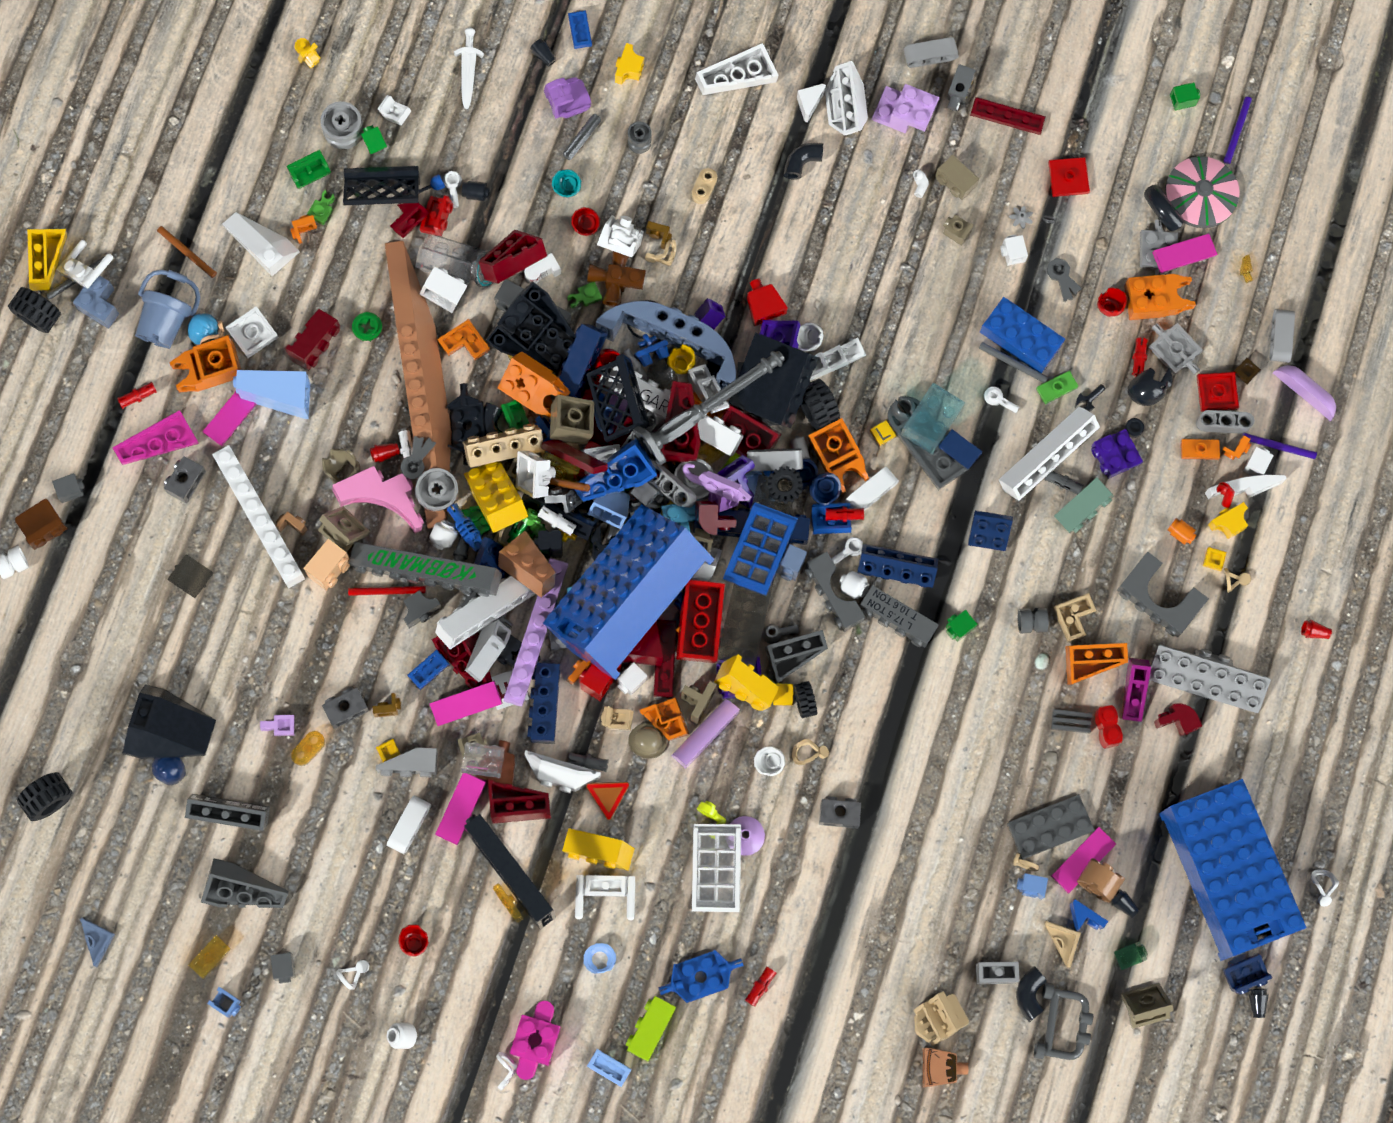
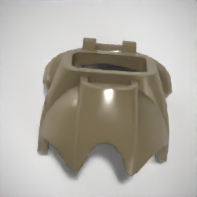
[322,449,360,484]

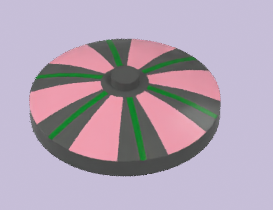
[1165,157,1240,228]

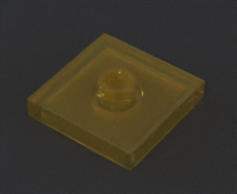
[543,452,580,482]
[493,883,523,923]

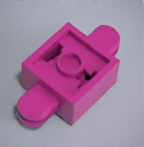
[510,1001,561,1080]

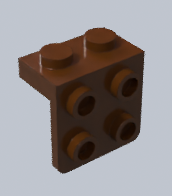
[15,499,67,550]

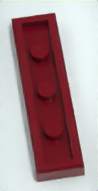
[970,97,1046,135]
[541,439,608,474]
[653,620,676,698]

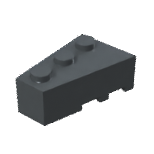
[765,630,828,684]

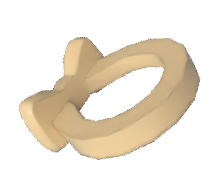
[1013,853,1039,871]

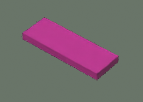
[1152,234,1218,273]
[202,391,256,446]
[429,680,503,726]
[435,771,487,845]
[1051,827,1116,894]

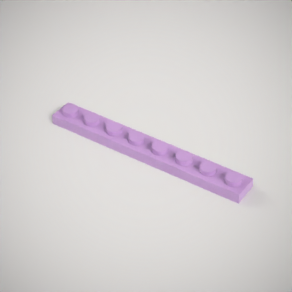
[503,558,568,707]

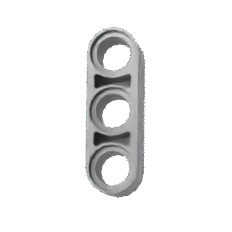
[904,37,959,68]
[1269,309,1295,363]
[1196,410,1255,434]
[747,448,803,471]

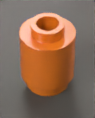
[1167,518,1197,545]

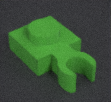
[307,190,335,225]
[567,282,602,308]

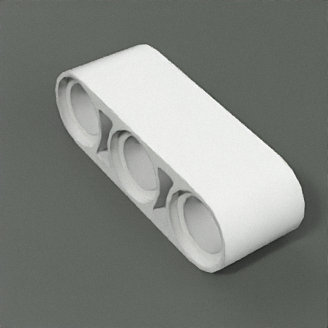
[845,466,899,511]
[387,795,431,854]

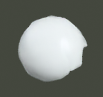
[797,322,824,351]
[754,746,785,776]

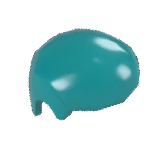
[552,169,582,198]

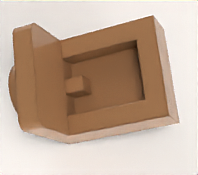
[275,511,307,536]

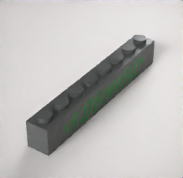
[349,542,502,597]

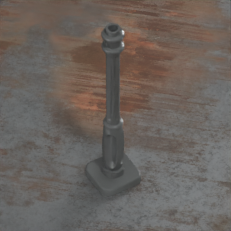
[633,351,785,465]

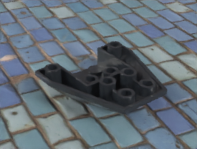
[486,281,576,372]
[122,684,216,759]

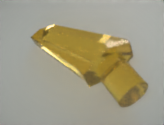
[1239,255,1253,283]

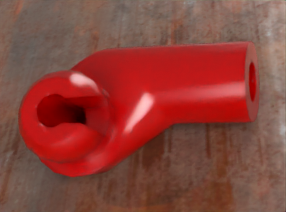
[1216,482,1235,508]

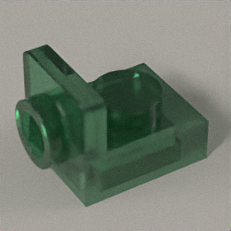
[1114,942,1148,970]

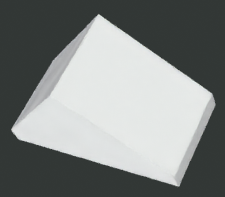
[797,84,826,123]

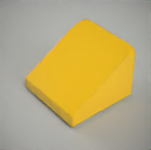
[773,684,793,706]

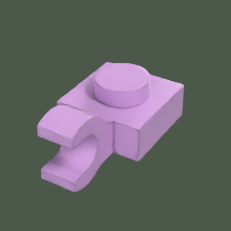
[260,715,294,736]

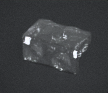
[461,742,505,778]

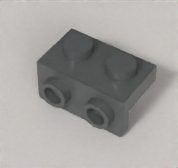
[544,486,582,513]

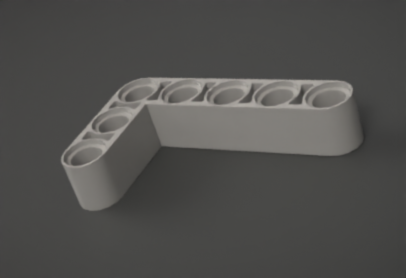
[621,412,697,508]

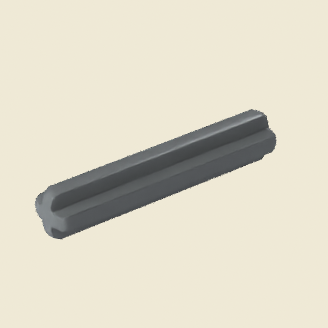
[563,114,601,160]

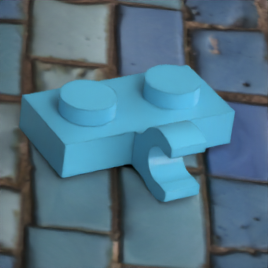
[661,499,699,532]

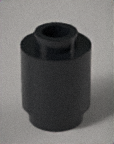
[462,181,490,201]

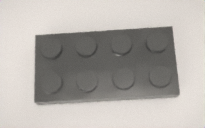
[1007,795,1095,860]

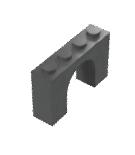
[1117,551,1209,637]

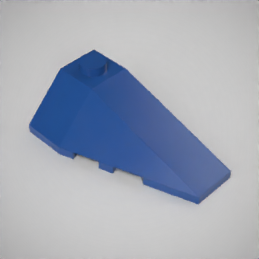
[574,439,657,502]

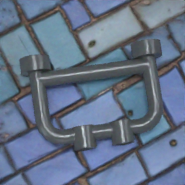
[1034,982,1094,1060]

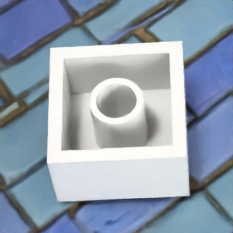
[420,266,467,313]

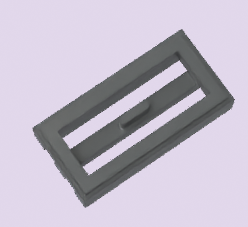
[1051,709,1092,734]

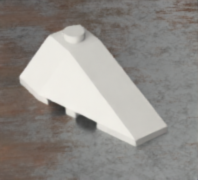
[222,212,300,276]

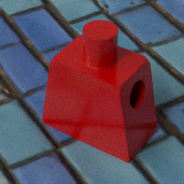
[747,279,788,327]

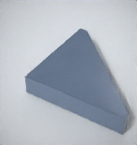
[80,917,115,967]

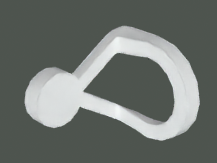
[1311,869,1339,907]
[336,960,369,990]
[496,1052,517,1091]

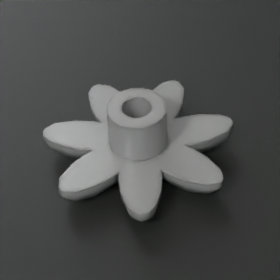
[1009,206,1033,229]

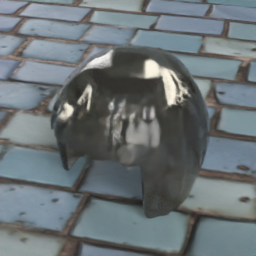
[647,359,678,391]

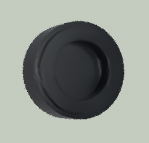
[1124,418,1144,438]

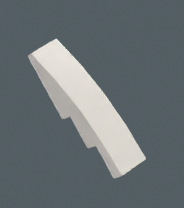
[810,337,866,381]
[1205,475,1287,499]

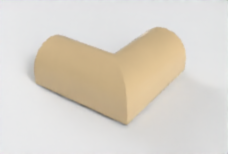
[1053,593,1096,643]

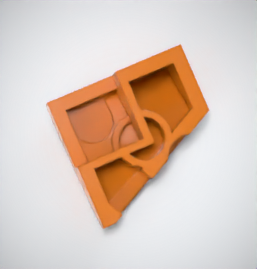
[640,698,689,741]

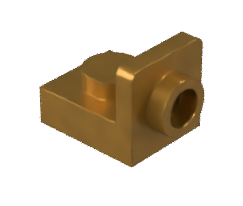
[646,221,672,249]
[372,693,401,718]

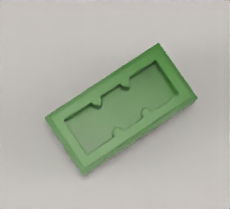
[1036,371,1079,405]

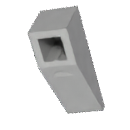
[465,620,512,682]
[376,748,438,778]

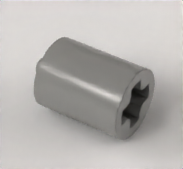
[790,436,810,459]

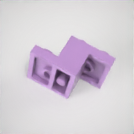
[872,84,939,134]

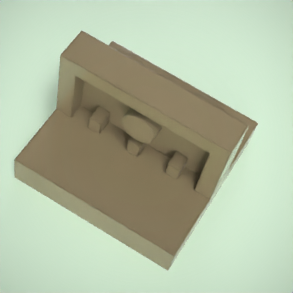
[318,506,370,555]
[681,681,717,725]
[1121,983,1173,1029]

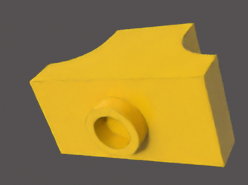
[615,43,644,85]
[1208,502,1248,539]

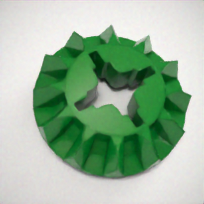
[352,312,382,342]

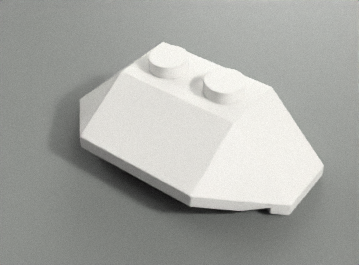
[825,61,868,135]
[524,750,601,793]

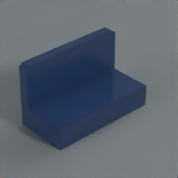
[939,429,982,469]

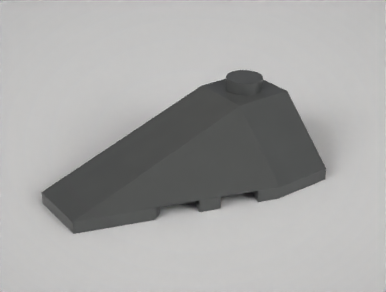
[201,858,288,908]

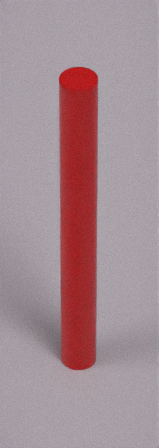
[348,586,426,596]

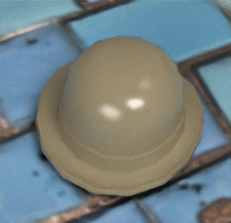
[628,723,667,759]

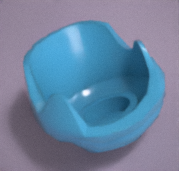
[188,313,219,345]

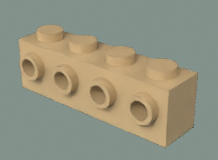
[463,424,545,468]

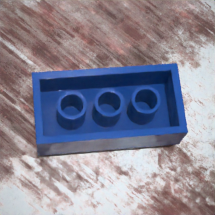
[980,297,1065,373]

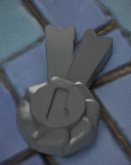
[1047,258,1082,302]
[400,436,436,479]

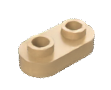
[692,168,717,204]

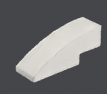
[687,364,729,414]

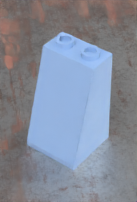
[233,370,310,419]

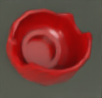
[571,207,600,236]
[1097,287,1127,317]
[398,924,429,957]

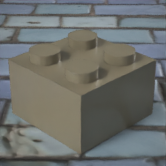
[550,395,594,445]

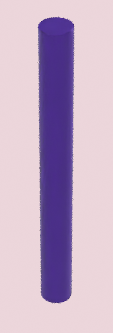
[1223,97,1252,164]
[1242,433,1317,459]

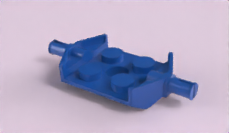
[658,950,744,1003]

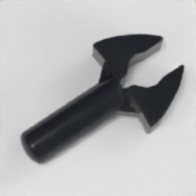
[1075,384,1105,412]

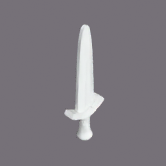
[454,28,484,109]

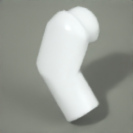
[913,169,929,198]

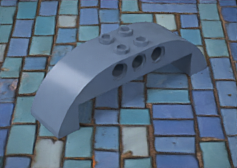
[596,301,736,389]

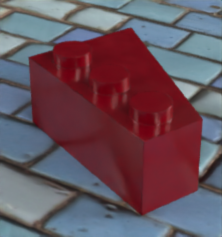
[285,309,340,371]

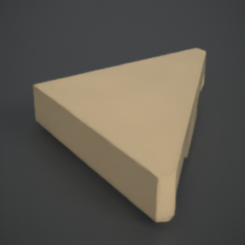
[1044,921,1081,968]

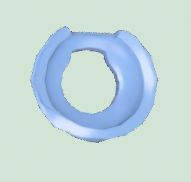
[584,943,616,974]

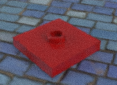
[1048,157,1090,197]
[1196,372,1239,412]

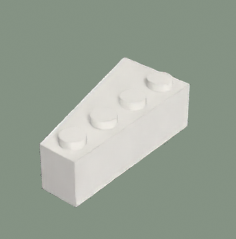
[695,43,779,95]

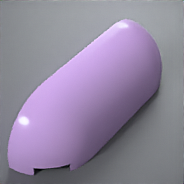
[1273,365,1336,421]

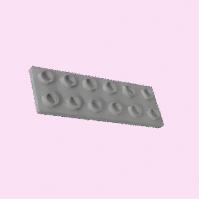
[1149,644,1271,713]

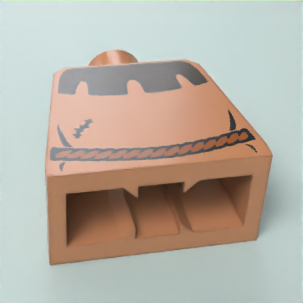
[922,1048,968,1087]

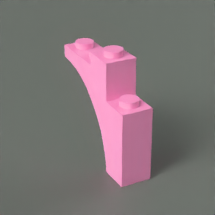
[332,466,424,534]

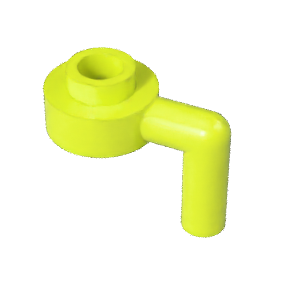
[697,801,726,839]

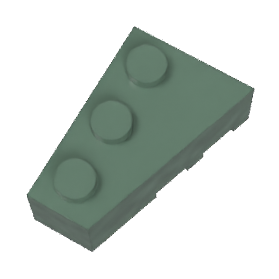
[1054,478,1114,533]

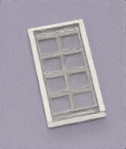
[692,824,741,912]

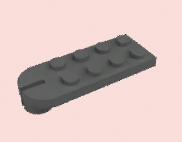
[887,396,969,491]

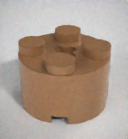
[1077,858,1125,903]

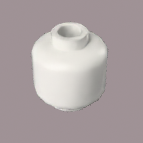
[429,520,458,550]
[839,571,869,599]
[387,1022,417,1049]

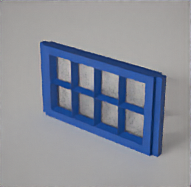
[723,502,798,596]

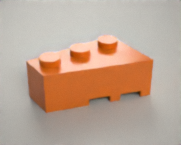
[1065,643,1128,685]

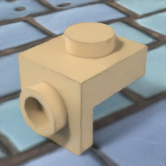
[601,706,634,731]

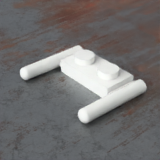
[56,240,113,289]
[575,875,635,920]

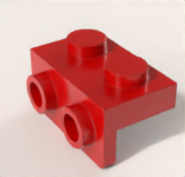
[419,195,453,237]

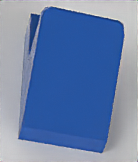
[1070,899,1108,931]

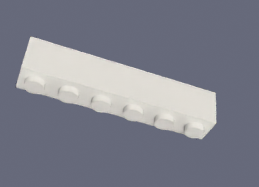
[999,406,1100,501]
[435,576,536,649]

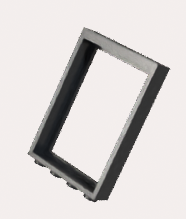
[464,814,556,930]

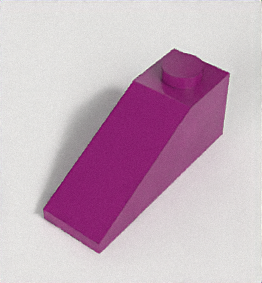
[1122,658,1151,722]

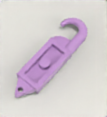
[683,463,751,503]

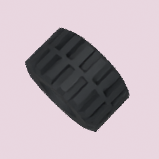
[8,287,61,333]
[801,378,840,431]
[17,772,73,821]

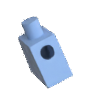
[587,491,630,529]

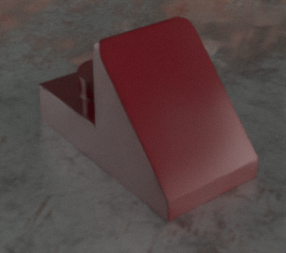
[390,203,430,238]

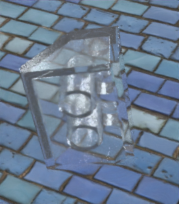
[415,234,483,284]

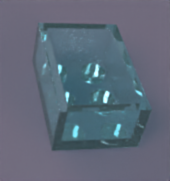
[900,383,965,455]

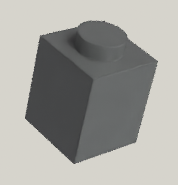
[52,473,85,503]
[270,952,296,984]

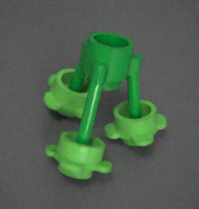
[507,509,547,543]

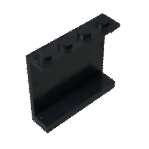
[728,332,819,428]

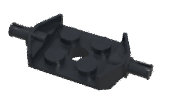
[446,383,485,466]

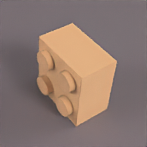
[304,539,350,591]

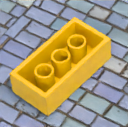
[464,461,528,533]

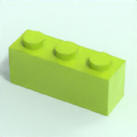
[625,996,676,1062]

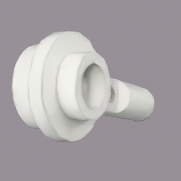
[443,171,462,208]
[984,387,1019,413]
[831,537,863,565]

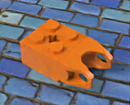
[1124,274,1196,320]
[169,335,242,392]
[498,351,570,418]
[808,418,869,493]

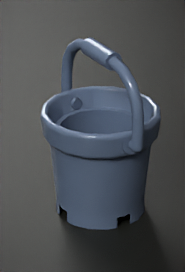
[135,270,200,349]

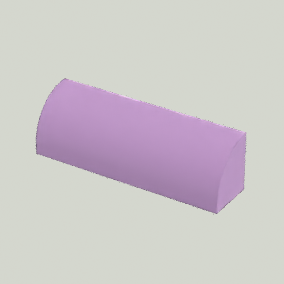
[671,699,740,769]

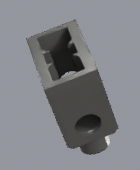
[947,64,976,111]

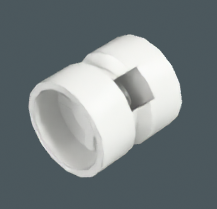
[0,546,29,579]

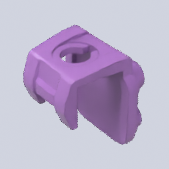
[544,77,591,119]

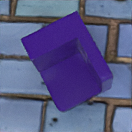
[694,298,725,330]

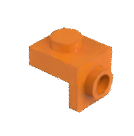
[290,215,317,244]
[1222,435,1251,460]

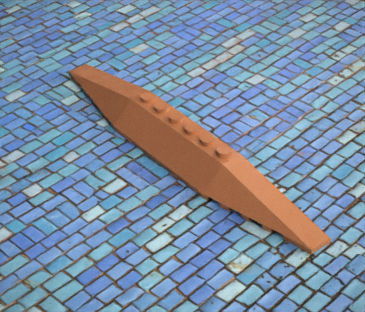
[385,241,452,529]

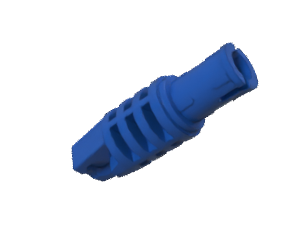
[447,503,483,552]

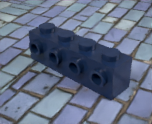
[559,324,608,399]
[857,544,938,588]
[527,663,560,744]

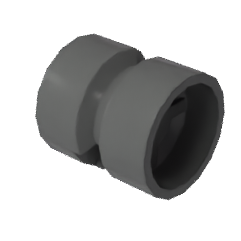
[628,121,651,154]
[1017,607,1049,634]

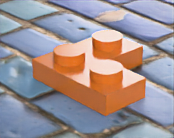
[437,319,490,360]

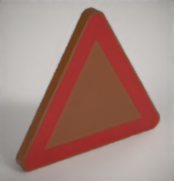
[586,782,629,820]

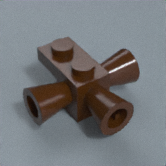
[587,251,646,307]

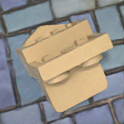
[914,991,969,1046]

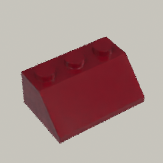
[722,405,782,457]

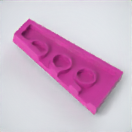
[112,410,199,465]

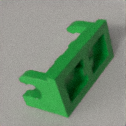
[287,150,331,189]
[501,400,529,429]

